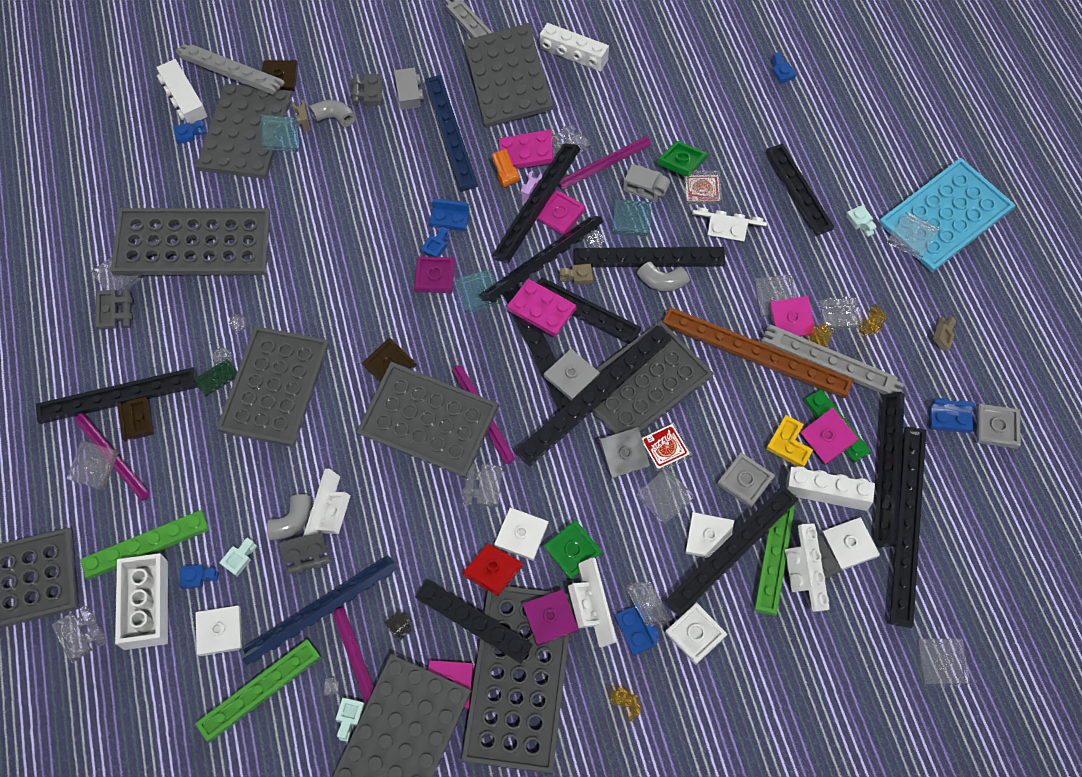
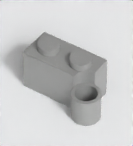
[394,67,424,110]
[623,164,670,202]

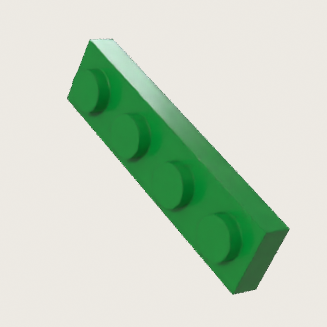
[804,389,871,464]

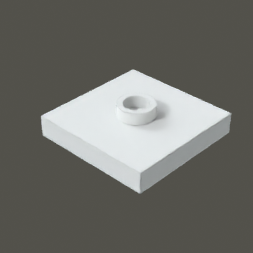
[494,508,549,561]
[685,512,734,558]
[821,517,880,571]
[665,602,727,665]
[196,605,242,656]

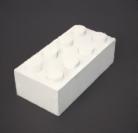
[115,554,168,650]

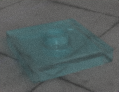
[260,115,299,152]
[612,199,652,236]
[455,269,502,313]

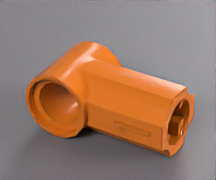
[491,149,520,188]

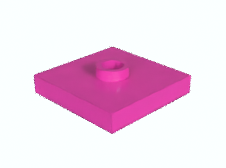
[536,190,586,235]
[769,296,816,337]
[800,408,859,465]
[428,660,473,710]

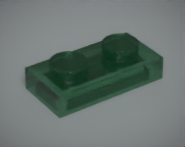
[194,359,237,397]

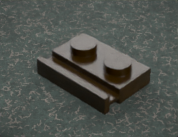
[118,397,154,442]

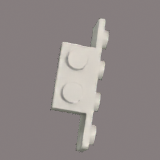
[693,207,767,242]
[303,469,351,536]
[785,524,829,612]
[568,558,617,648]

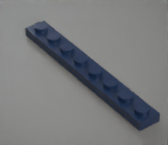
[425,75,478,191]
[239,555,397,666]

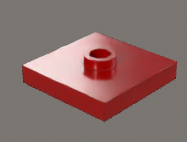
[463,544,523,596]

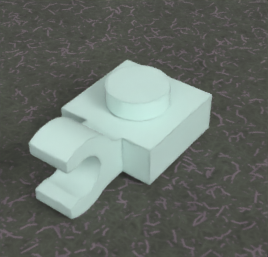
[846,205,876,237]
[219,538,257,577]
[336,698,365,742]

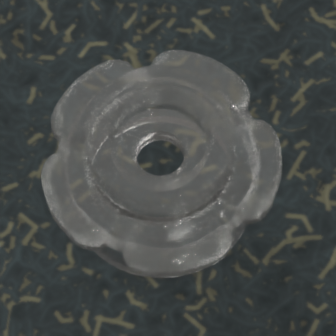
[586,230,604,248]
[229,313,246,332]
[213,348,232,366]
[324,676,339,698]

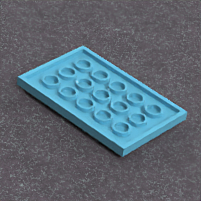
[879,158,1016,273]

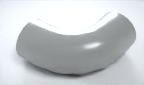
[309,100,356,127]
[637,262,690,291]
[267,494,311,540]

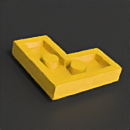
[766,415,813,467]

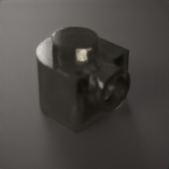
[384,611,412,641]

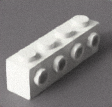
[540,23,609,71]
[156,59,208,124]
[786,466,875,511]

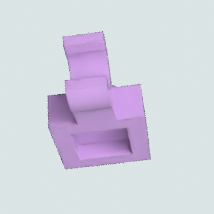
[521,171,542,203]

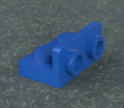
[429,199,470,232]
[929,398,975,433]
[614,602,659,656]

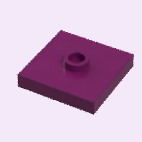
[414,256,455,293]
[522,589,579,646]

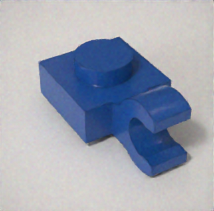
[771,52,796,84]
[173,120,206,145]
[421,227,450,257]
[179,565,219,589]

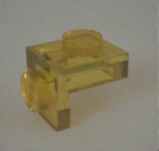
[859,304,887,337]
[809,323,833,348]
[609,688,641,722]

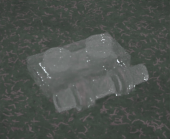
[553,124,590,157]
[818,296,864,330]
[462,464,503,507]
[51,606,106,663]

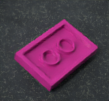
[499,129,554,169]
[507,279,576,337]

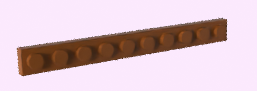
[663,307,854,399]

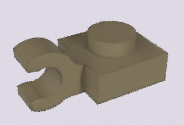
[292,100,311,132]
[559,264,593,285]
[933,315,956,351]

